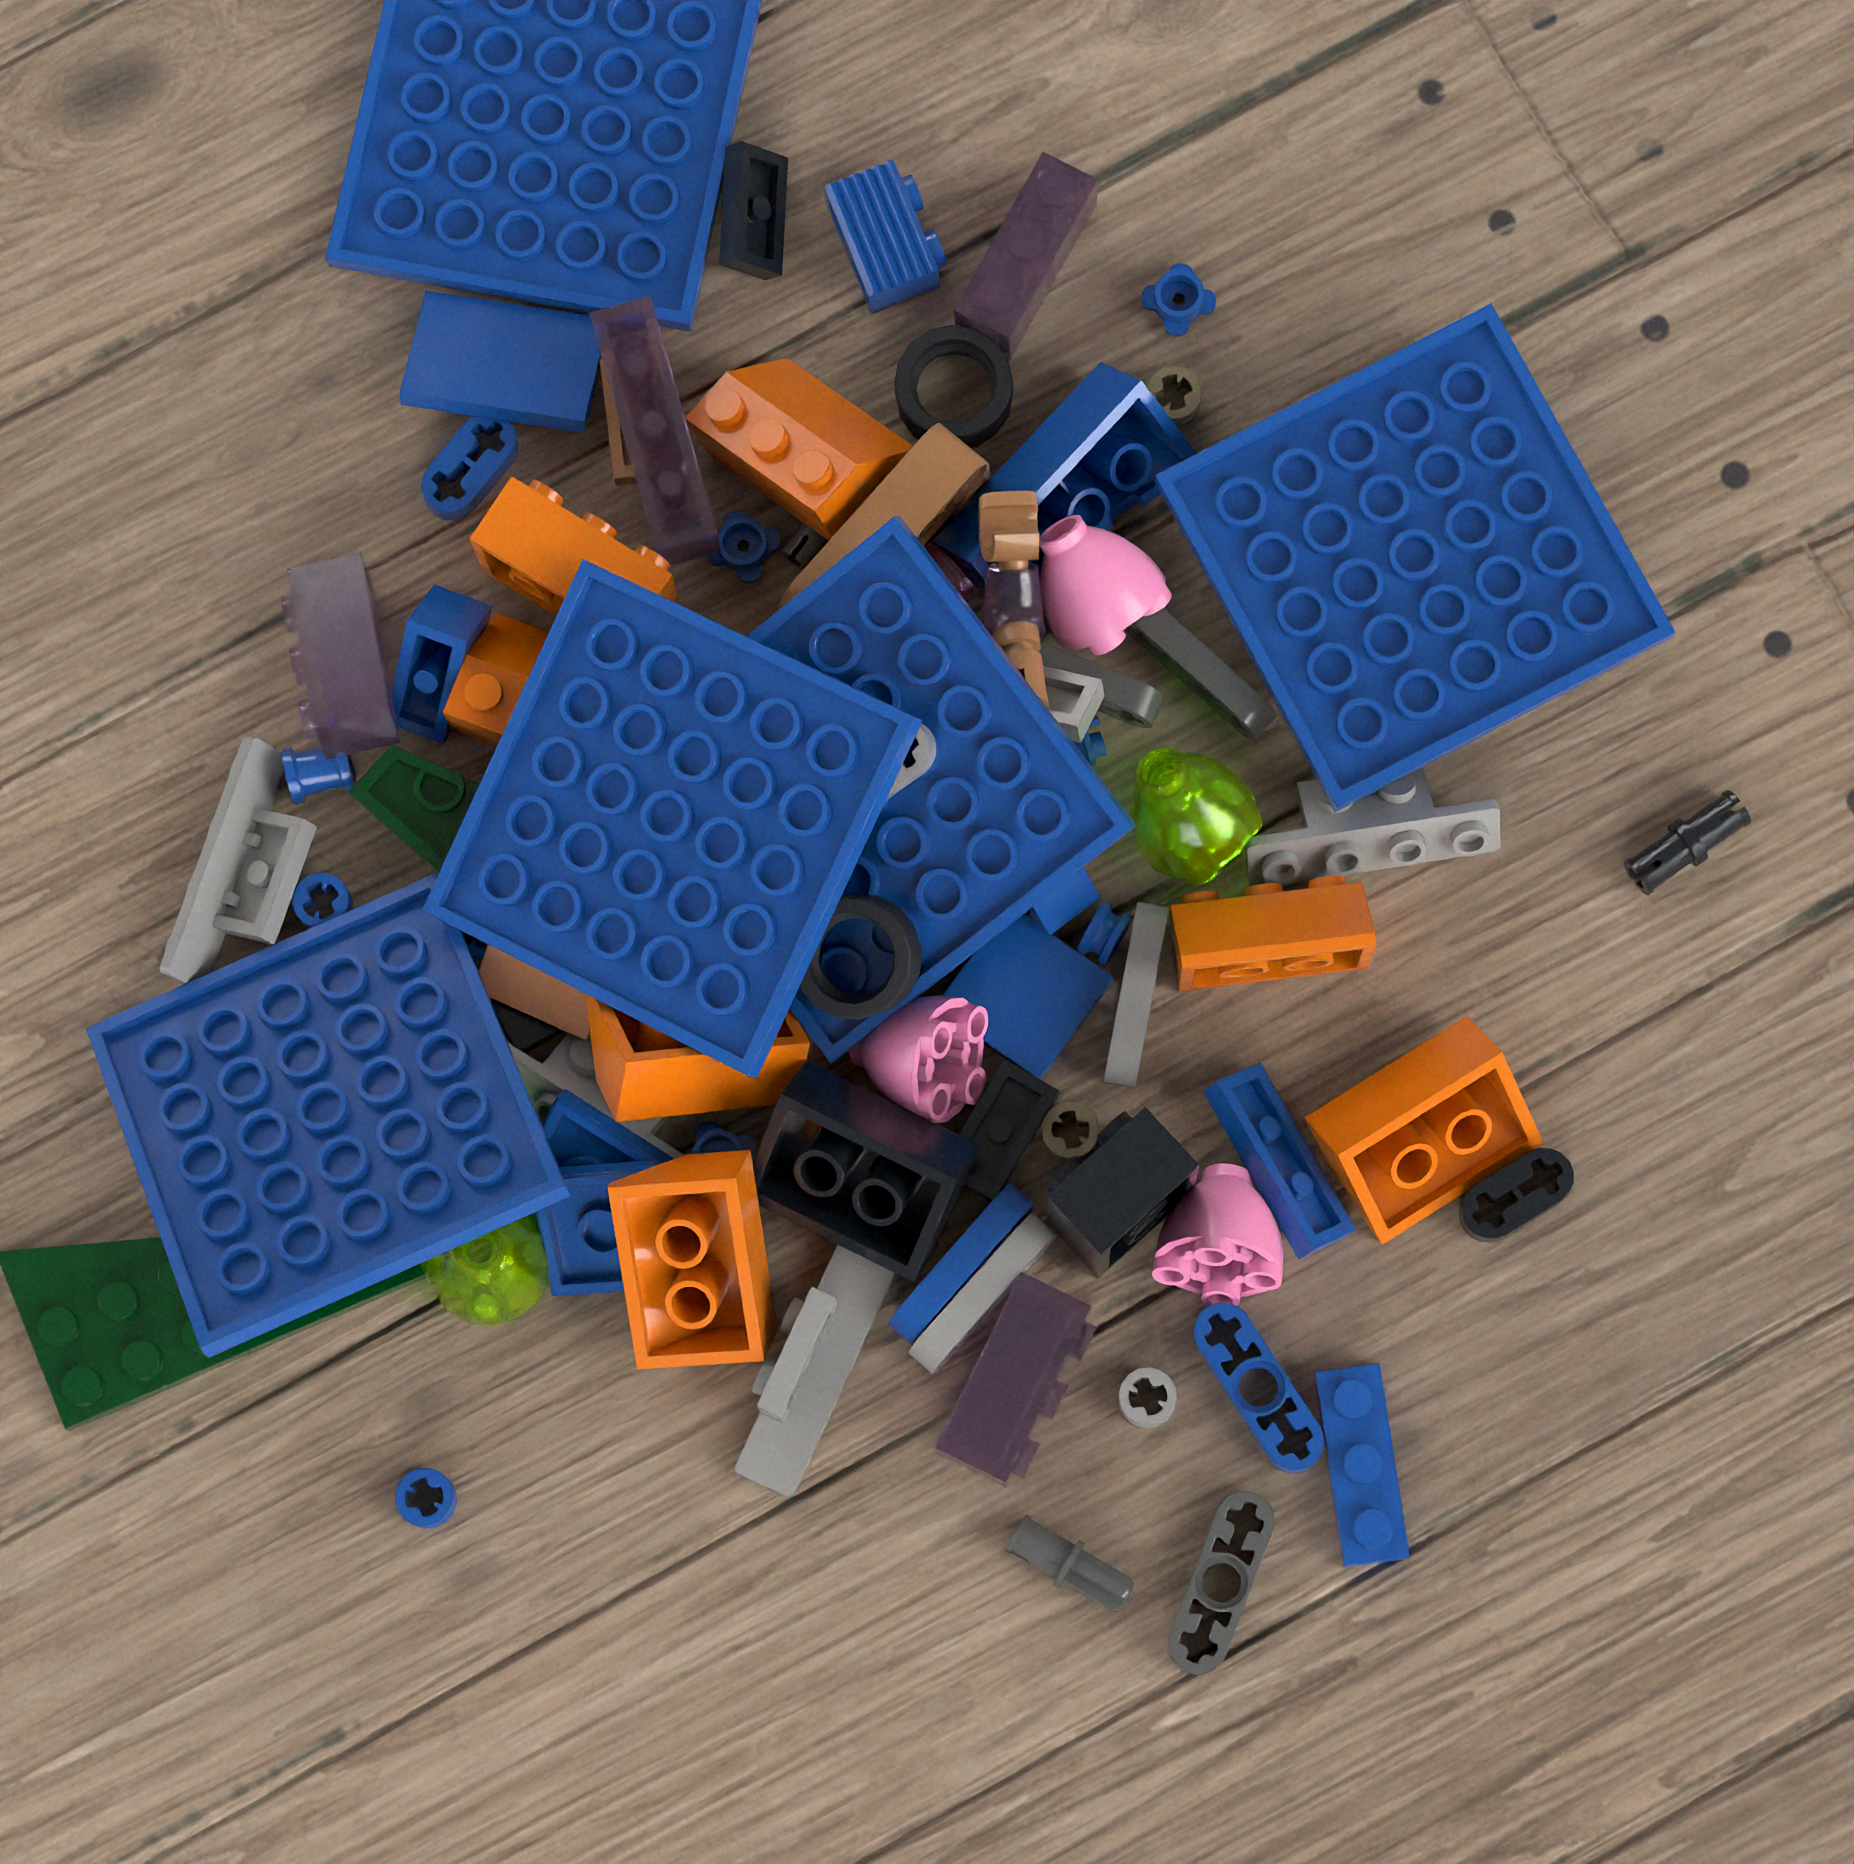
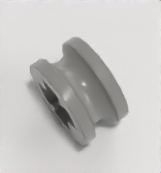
[1118,1367,1177,1429]

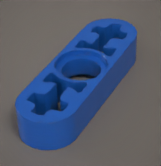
[888,1183,1035,1346]
[1193,1303,1324,1473]

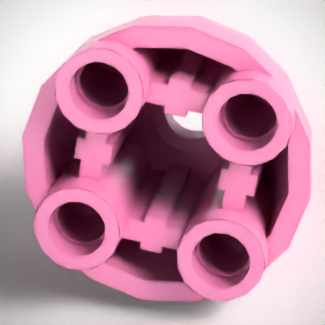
[1039,515,1172,656]
[849,995,988,1123]
[1152,1163,1283,1306]

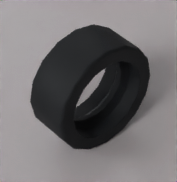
[894,325,1013,448]
[799,894,922,1020]

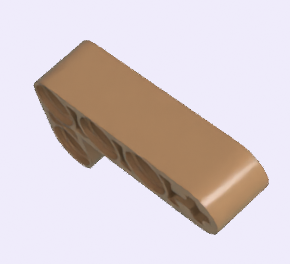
[779,423,991,608]

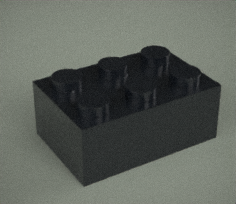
[753,1060,981,1282]
[1046,1107,1200,1279]

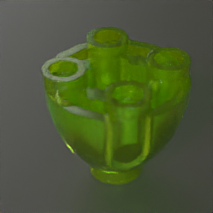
[1130,747,1263,885]
[424,1214,550,1327]

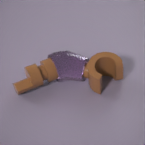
[978,490,1049,709]

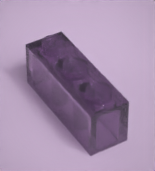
[954,152,1098,361]
[281,553,401,760]
[935,1272,1097,1487]

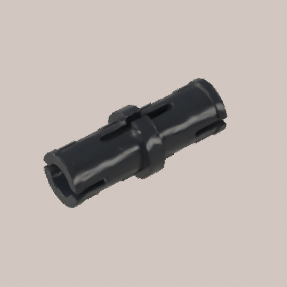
[1624,790,1751,895]

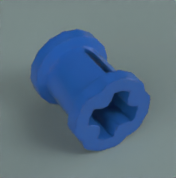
[282,735,357,805]

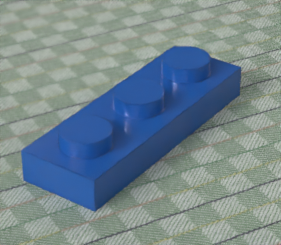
[1203,1063,1356,1260]
[1314,1363,1410,1568]

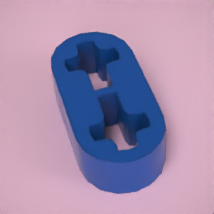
[421,416,519,521]

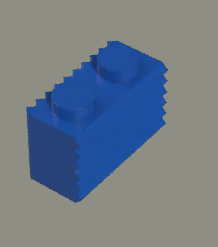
[824,160,947,313]

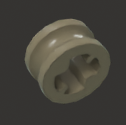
[1147,365,1202,427]
[1042,1101,1099,1162]

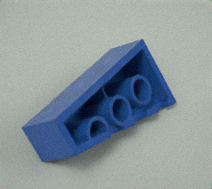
[932,362,1197,603]

